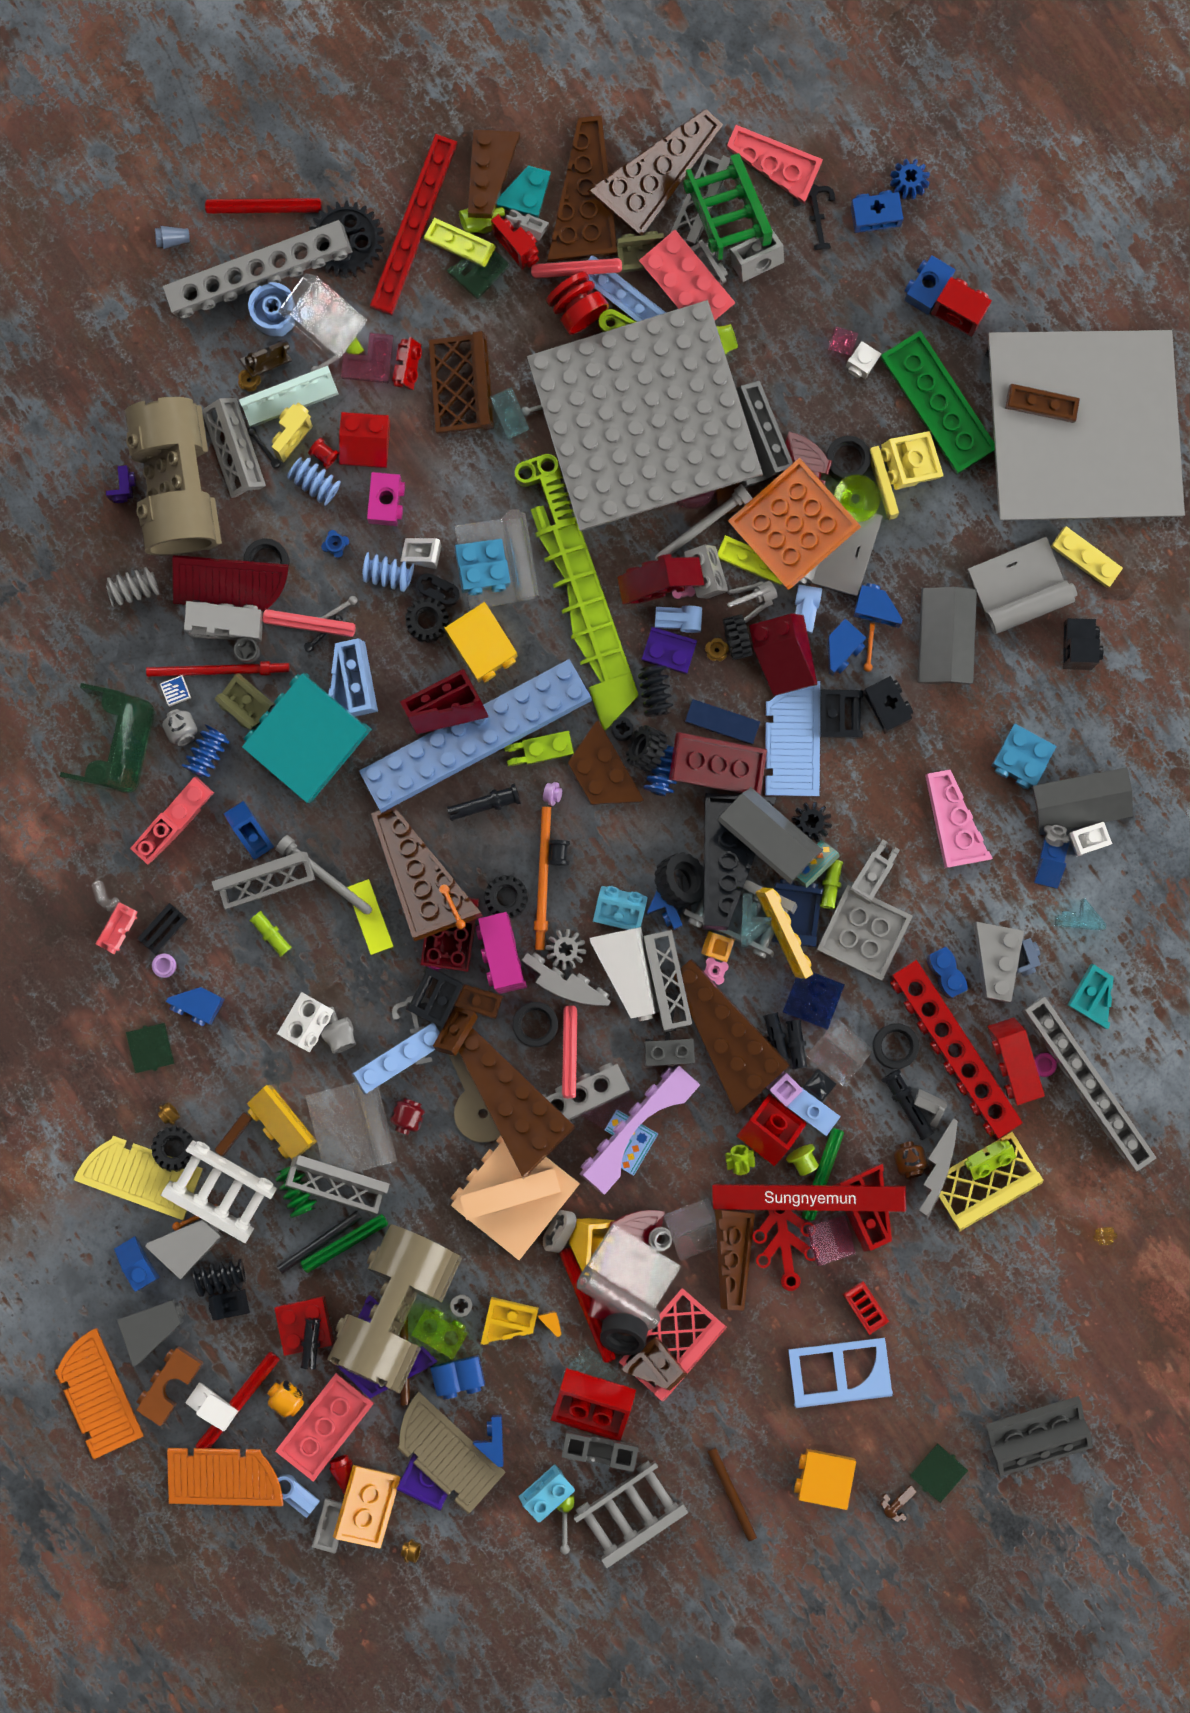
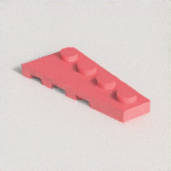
[727,125,823,205]

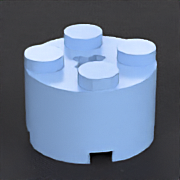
[248,282,298,336]

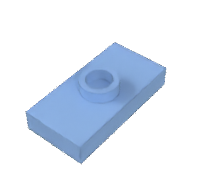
[787,1088,841,1136]

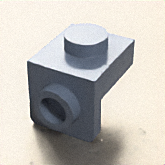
[1016,938,1041,977]

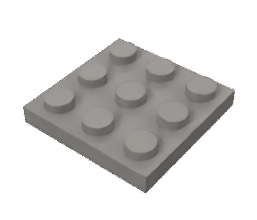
[816,885,913,981]

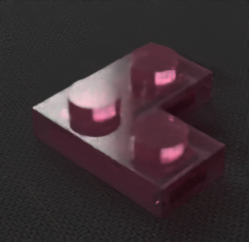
[341,333,394,383]

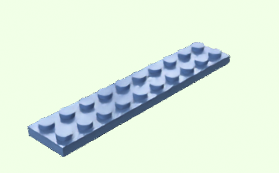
[359,659,592,813]

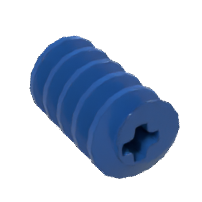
[181,724,230,777]
[643,744,677,797]

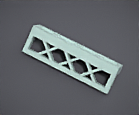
[239,366,339,427]

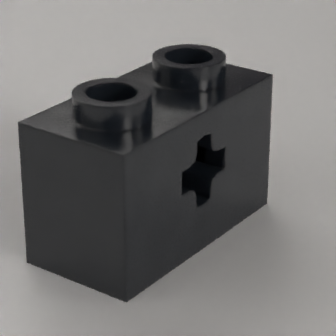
[863,676,913,734]

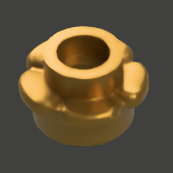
[238,369,261,392]
[705,638,729,661]
[158,1102,180,1125]
[401,1539,421,1563]

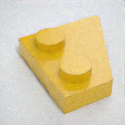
[481,1297,539,1345]

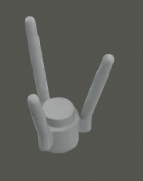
[727,580,778,623]

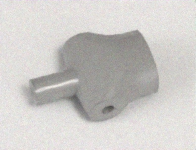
[321,1007,356,1054]

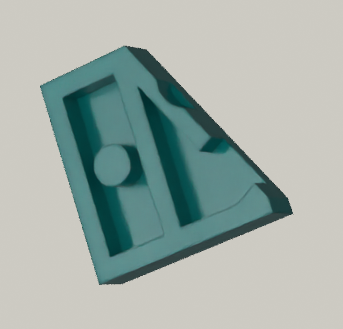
[496,165,551,218]
[1067,964,1114,1029]

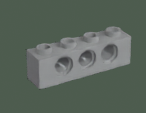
[542,1063,630,1121]

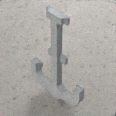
[392,996,432,1065]

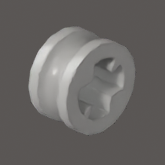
[450,1294,472,1317]

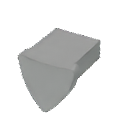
[914,1089,947,1128]

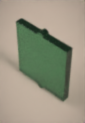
[126,1023,175,1073]
[910,1443,968,1503]

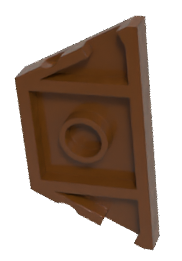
[568,720,644,805]

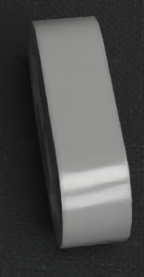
[543,1210,576,1253]

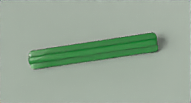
[802,1128,844,1221]
[301,1214,388,1273]

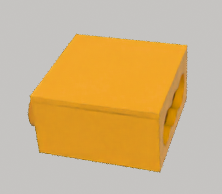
[794,1449,856,1510]

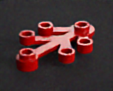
[752,1210,819,1291]

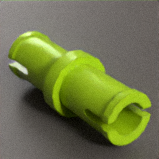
[820,860,843,909]
[249,911,292,957]

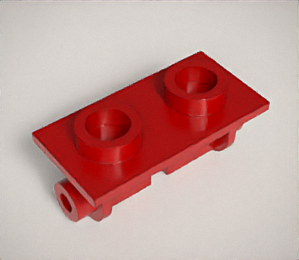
[392,337,422,390]

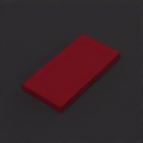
[669,732,767,795]

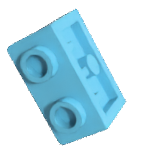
[593,886,648,930]
[518,1464,575,1522]

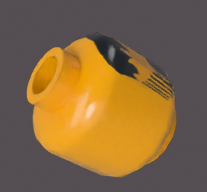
[267,1380,304,1417]

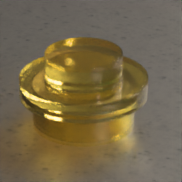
[1093,1227,1118,1245]

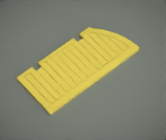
[74,1136,203,1220]

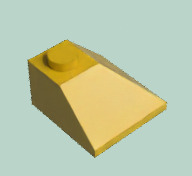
[569,1218,615,1273]

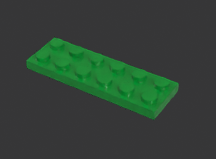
[880,330,995,474]

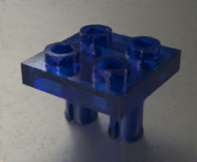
[782,972,845,1030]

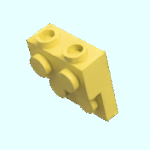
[271,403,313,463]
[880,431,943,490]

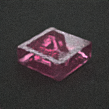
[828,326,858,356]

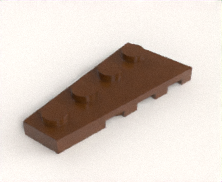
[468,130,520,219]
[715,1209,755,1311]

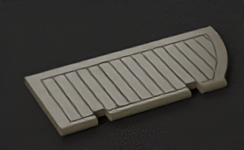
[397,1392,506,1515]

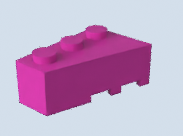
[475,912,527,994]

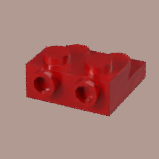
[491,214,539,270]

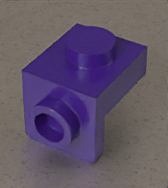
[106,465,136,503]

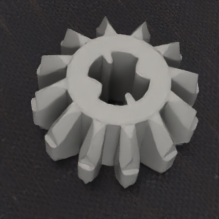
[545,929,586,970]

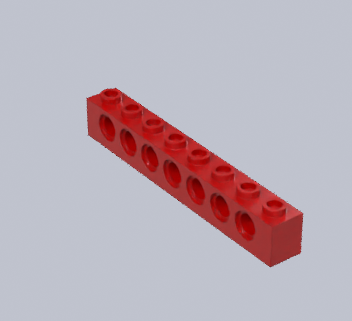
[890,960,1023,1139]

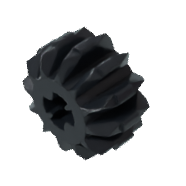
[791,802,832,842]

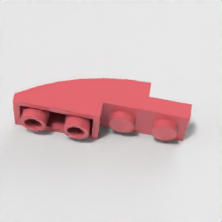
[130,777,214,865]

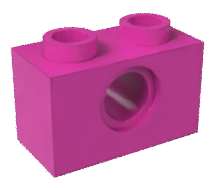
[367,472,405,526]

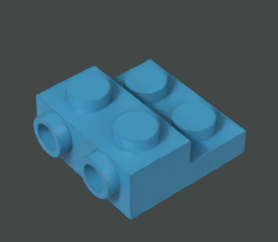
[455,539,511,596]
[991,724,1057,789]

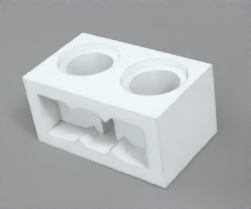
[277,992,334,1052]

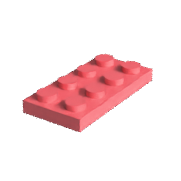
[639,230,735,321]
[275,1372,375,1482]

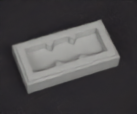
[312,1498,342,1553]

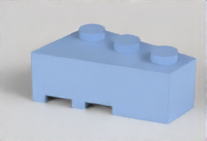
[329,638,378,717]

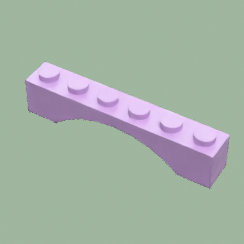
[580,1065,700,1195]

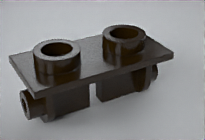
[240,340,292,377]

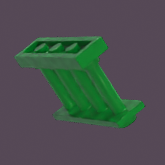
[683,153,773,261]

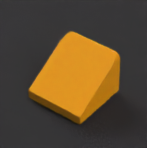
[701,931,735,962]
[538,1311,562,1337]

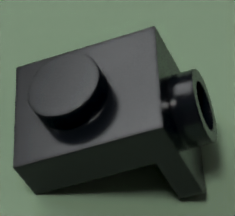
[208,1289,250,1321]

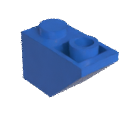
[827,619,866,676]
[166,987,225,1026]

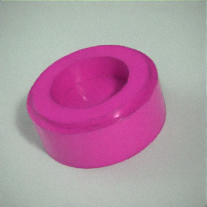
[1034,1053,1057,1077]

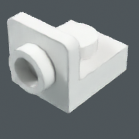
[846,341,881,379]

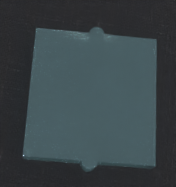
[560,1346,618,1382]

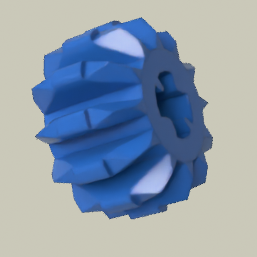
[890,158,930,200]

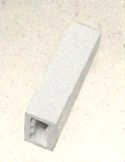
[590,927,659,1021]

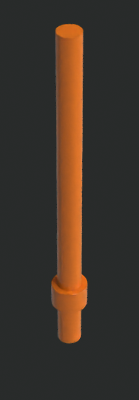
[533,807,551,950]

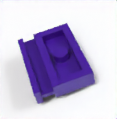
[642,627,697,674]

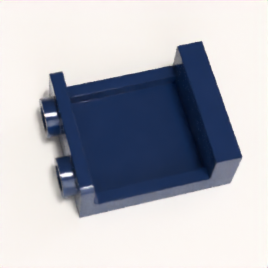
[771,879,823,947]

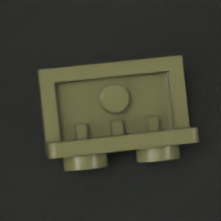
[617,231,664,273]
[215,673,274,730]

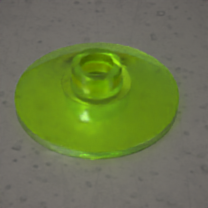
[834,475,881,522]

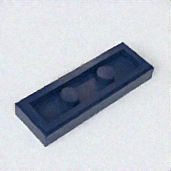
[685,699,760,745]

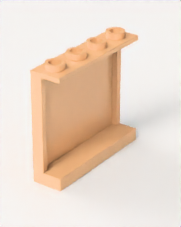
[451,1135,580,1260]

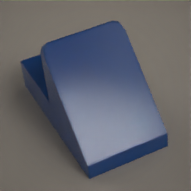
[1034,836,1069,889]
[646,891,683,930]
[473,1415,504,1467]

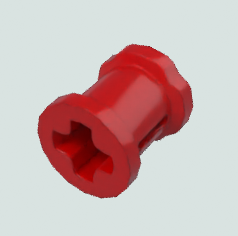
[308,437,339,469]

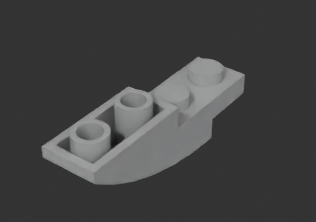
[522,952,611,1006]

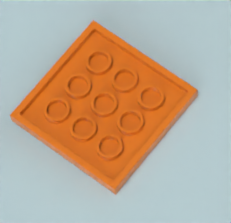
[728,458,861,590]

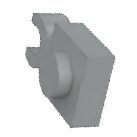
[506,209,549,241]

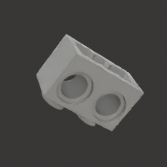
[684,544,728,599]

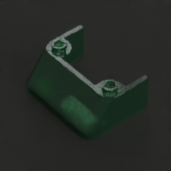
[60,683,155,793]

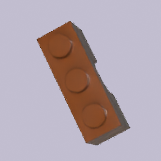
[136,1346,204,1426]

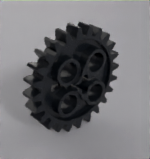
[309,201,385,278]

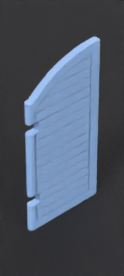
[765,681,820,796]

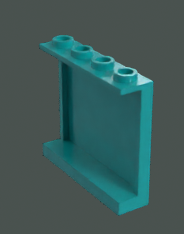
[242,673,372,803]

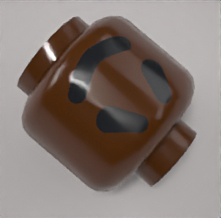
[894,1141,928,1179]

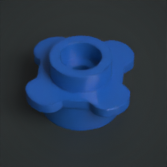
[321,530,349,558]

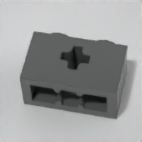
[645,1039,695,1067]

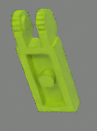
[504,731,574,766]

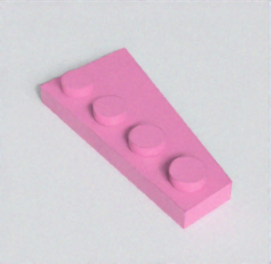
[925,770,993,868]

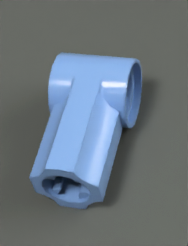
[795,584,822,634]
[655,606,702,633]
[278,1474,320,1518]

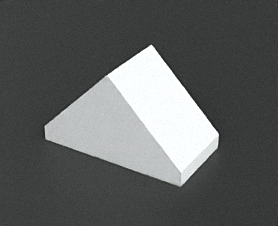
[401,538,441,569]

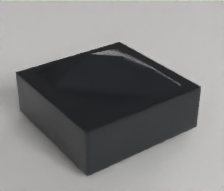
[803,1069,837,1102]

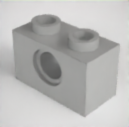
[730,229,784,282]

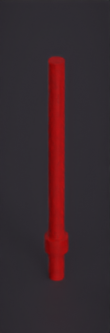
[146,661,290,677]

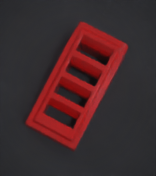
[842,1281,890,1335]

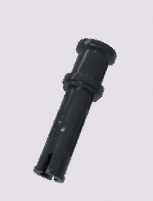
[447,783,521,821]
[881,1069,934,1140]

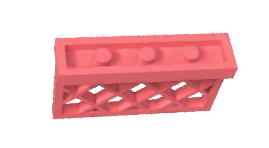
[619,1288,727,1401]

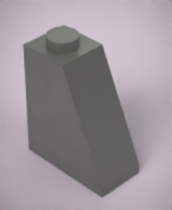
[117,1299,185,1366]

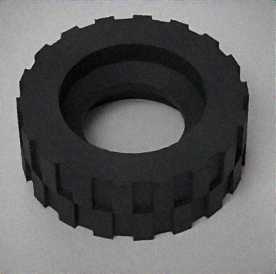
[654,852,704,909]

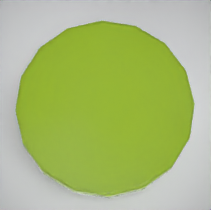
[786,1144,819,1176]

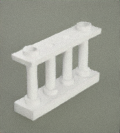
[161,1141,277,1243]

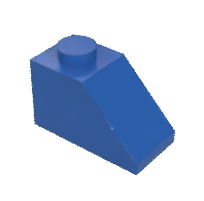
[853,583,903,628]
[224,801,274,860]
[114,1236,160,1292]

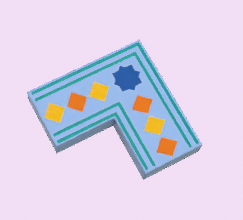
[605,1109,658,1176]

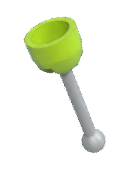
[311,335,364,372]
[557,1494,574,1555]

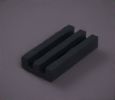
[137,903,188,955]

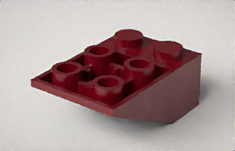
[420,897,480,972]

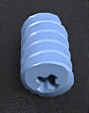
[287,457,341,506]
[362,552,414,592]

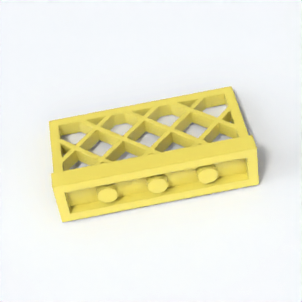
[939,1132,1044,1232]

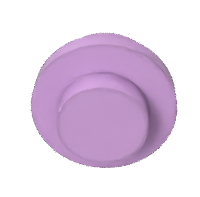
[543,782,562,806]
[152,954,176,978]

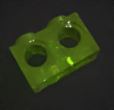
[411,1307,469,1359]

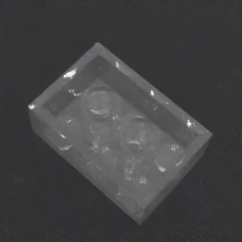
[278,273,367,358]

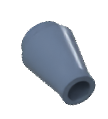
[155,226,190,249]

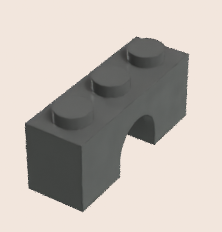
[562,1430,639,1472]

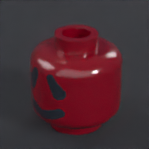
[390,1098,425,1135]

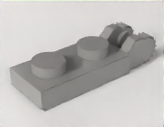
[848,840,900,905]

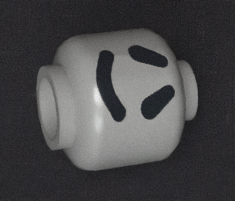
[162,709,198,746]

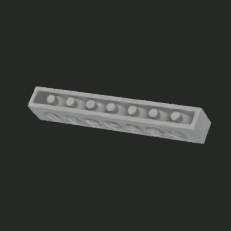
[163,220,352,318]
[1021,997,1156,1172]

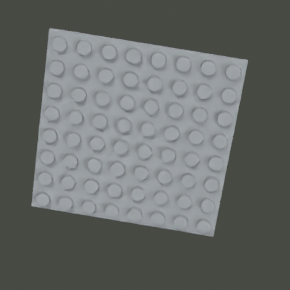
[527,300,763,531]
[988,330,1185,521]

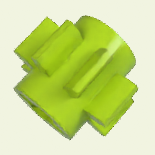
[725,1145,755,1175]

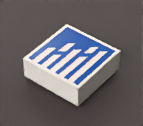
[160,675,191,707]

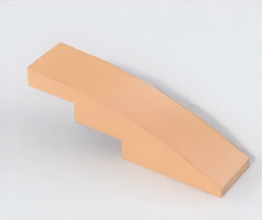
[459,1168,561,1220]

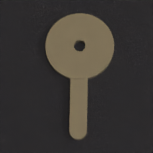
[449,1051,500,1143]

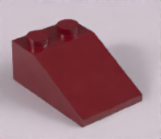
[749,613,818,696]

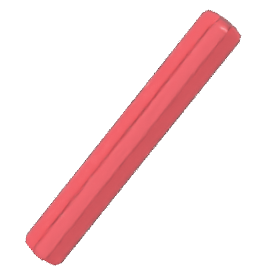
[531,258,622,278]
[262,610,356,637]
[562,1006,577,1099]

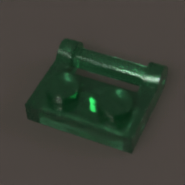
[447,237,510,300]

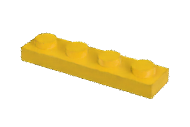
[755,887,813,979]

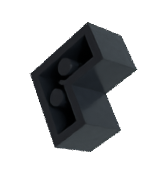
[1063,618,1104,670]

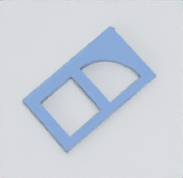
[788,1338,893,1408]

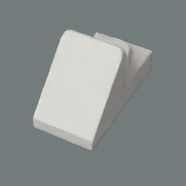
[1068,822,1112,857]
[185,1383,238,1432]

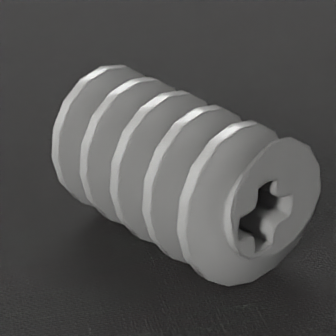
[106,567,159,607]

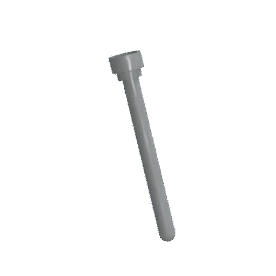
[655,484,752,561]
[275,835,372,915]

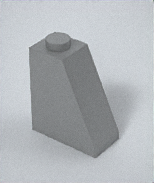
[145,1220,223,1280]

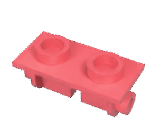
[96,902,138,954]

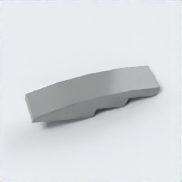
[919,1119,958,1219]

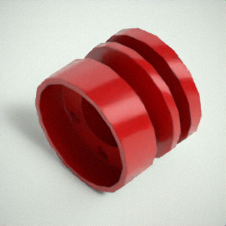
[546,271,609,334]

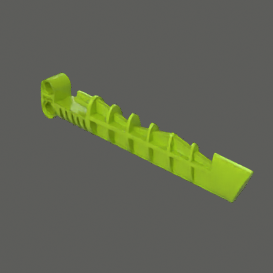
[514,454,639,730]

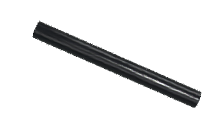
[277,1211,362,1274]

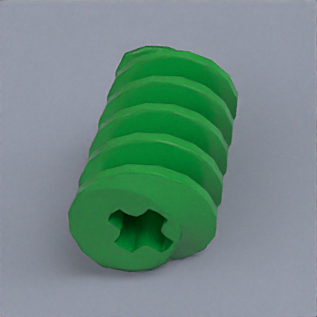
[275,1166,317,1218]

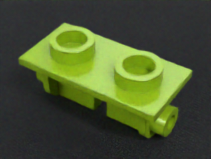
[964,1139,1016,1181]

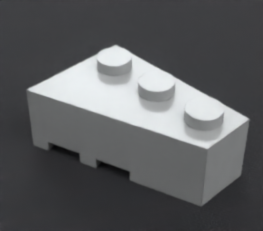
[184,601,263,642]
[973,922,1024,1003]

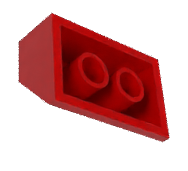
[551,1368,636,1441]

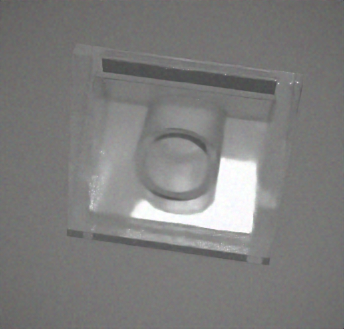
[806,1018,873,1086]
[663,1198,717,1261]

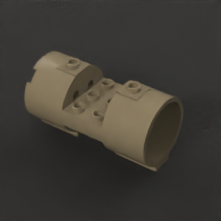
[125,397,222,556]
[327,1224,462,1394]

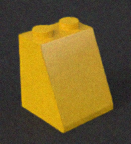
[445,602,518,683]

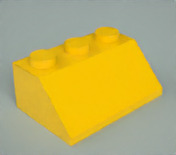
[247,1085,317,1159]

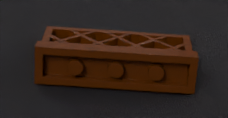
[429,331,494,434]

